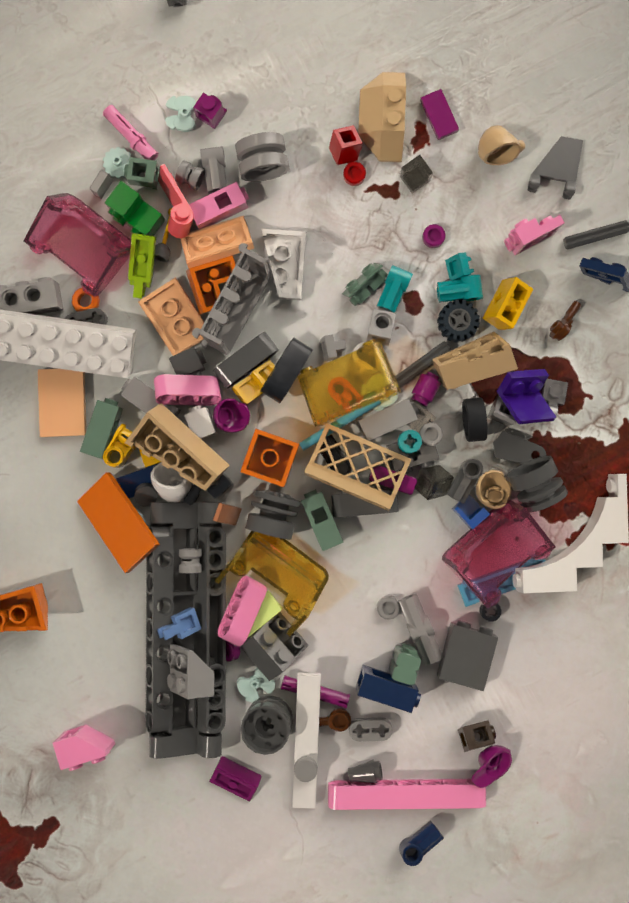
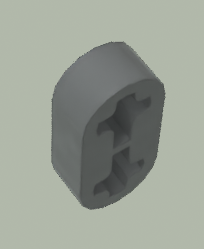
[65,308,108,325]

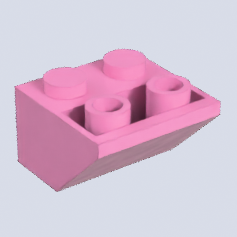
[53,725,115,771]

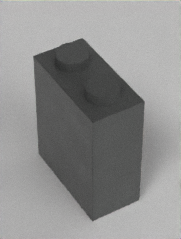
[437,620,498,691]

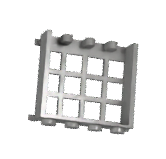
[192,243,271,356]

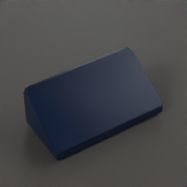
[116,463,159,499]

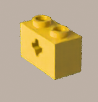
[482,277,533,330]

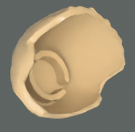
[476,469,512,509]

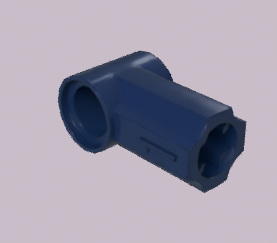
[399,820,444,866]

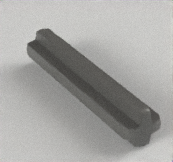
[563,220,629,250]
[392,341,451,388]

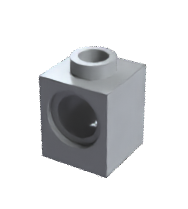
[367,308,396,346]

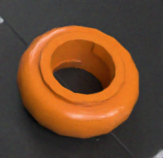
[72,287,100,312]

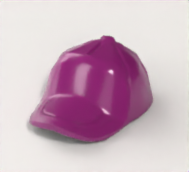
[471,745,512,788]

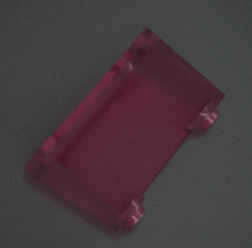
[23,193,131,297]
[442,500,556,609]

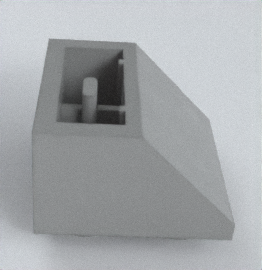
[167,644,214,699]

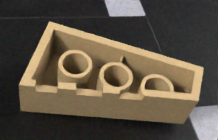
[125,403,230,491]

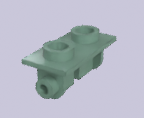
[342,263,388,306]

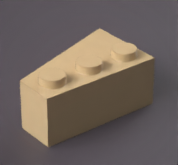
[432,332,518,390]

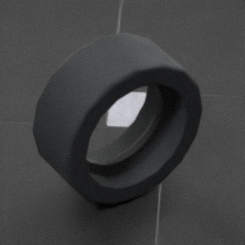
[462,397,488,442]

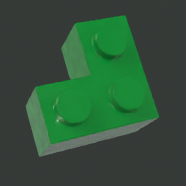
[104,181,165,236]

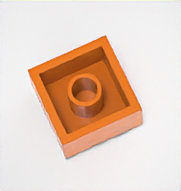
[240,429,300,487]

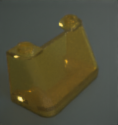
[297,339,402,427]

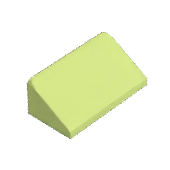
[247,590,283,638]

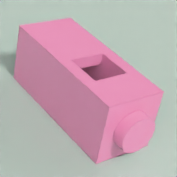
[189,182,249,229]

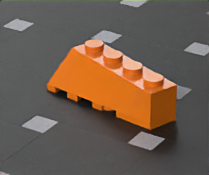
[0,583,48,632]

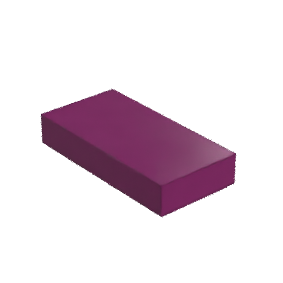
[420,89,459,140]

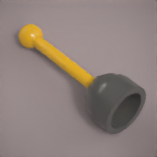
[154,208,172,262]

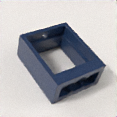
[356,665,421,713]

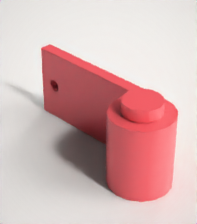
[158,164,194,238]

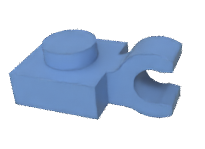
[157,607,201,640]

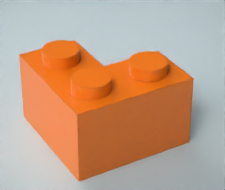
[186,255,235,314]

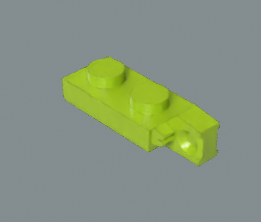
[128,233,156,299]

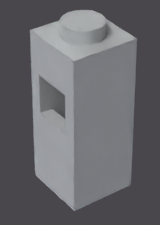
[121,377,181,417]
[358,398,419,441]

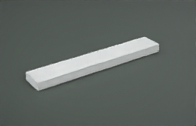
[293,673,321,809]

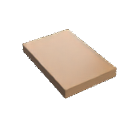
[180,216,254,268]
[138,277,204,356]
[38,369,86,437]

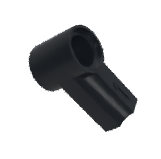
[315,434,352,475]

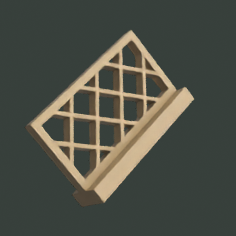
[304,423,411,511]

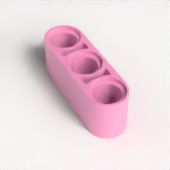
[154,374,221,406]
[217,576,267,646]

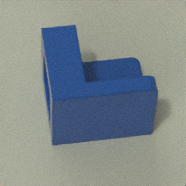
[452,495,490,529]

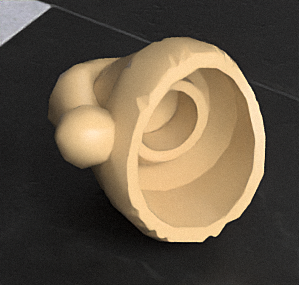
[478,125,525,165]

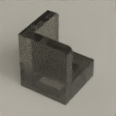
[399,155,433,194]
[407,400,436,433]
[415,465,454,500]

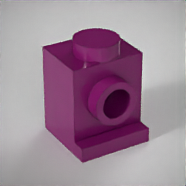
[193,93,227,129]

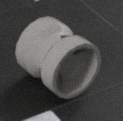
[175,160,205,190]
[179,548,202,573]

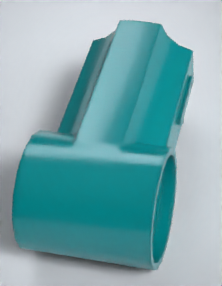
[377,265,413,313]
[437,275,483,303]

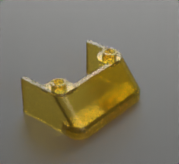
[215,531,329,636]

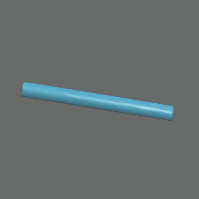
[299,395,381,451]

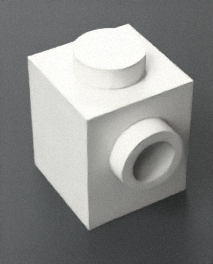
[184,405,218,440]

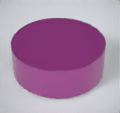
[422,224,446,248]
[226,641,240,662]

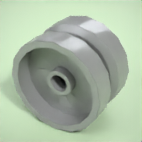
[235,132,290,182]

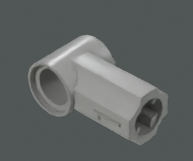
[200,146,227,194]

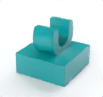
[445,252,474,281]

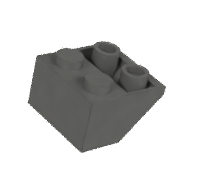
[240,612,308,681]

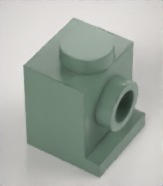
[124,157,160,190]

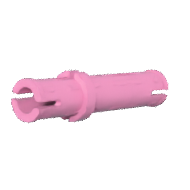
[103,105,159,160]

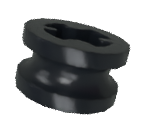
[479,600,502,622]

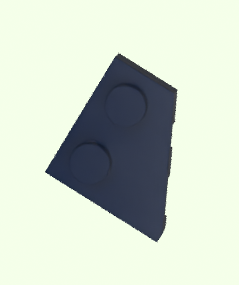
[579,257,629,292]

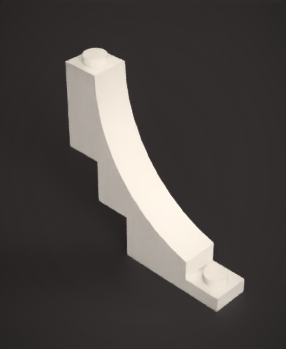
[513,474,629,593]

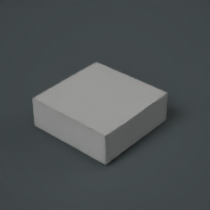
[90,170,113,199]

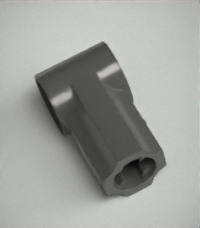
[446,459,483,504]

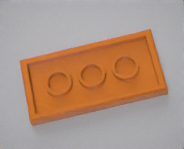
[77,472,160,573]

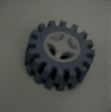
[437,299,480,343]

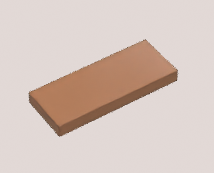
[213,503,242,526]

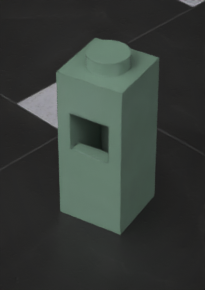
[80,398,123,459]
[301,489,344,551]

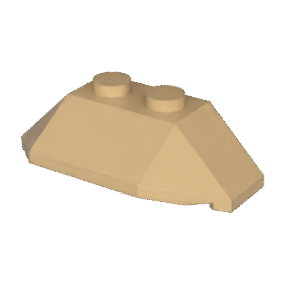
[358,72,406,162]

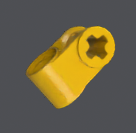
[103,424,137,468]

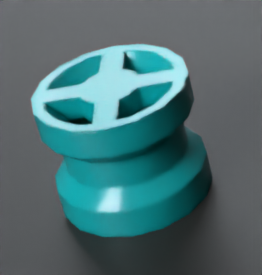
[398,430,422,453]

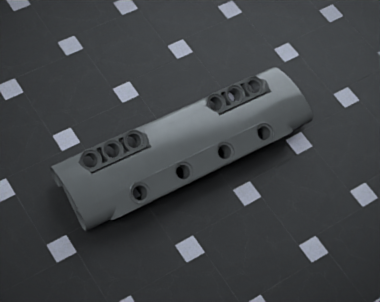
[145,502,226,759]

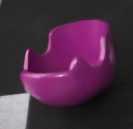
[213,398,250,433]

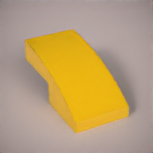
[232,359,275,405]

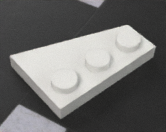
[261,229,306,300]

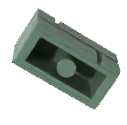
[389,643,422,685]

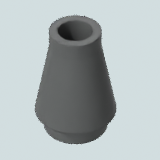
[348,759,383,783]

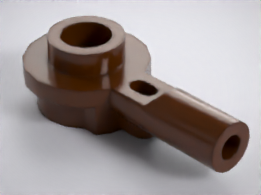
[549,301,581,341]
[319,708,351,732]

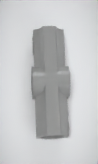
[398,594,443,665]

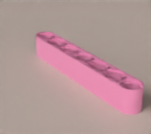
[328,779,486,810]

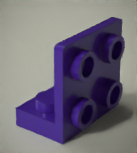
[497,369,556,424]

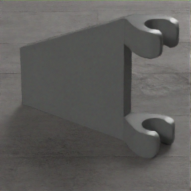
[527,136,583,200]

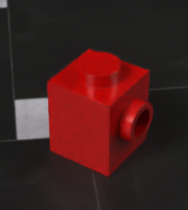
[329,125,363,165]

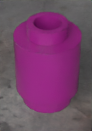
[411,372,441,407]

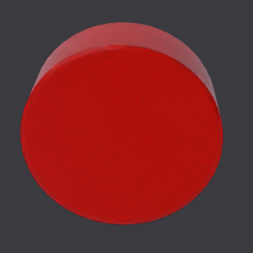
[343,162,366,186]

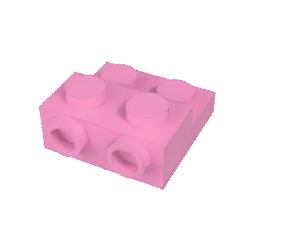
[504,215,565,255]

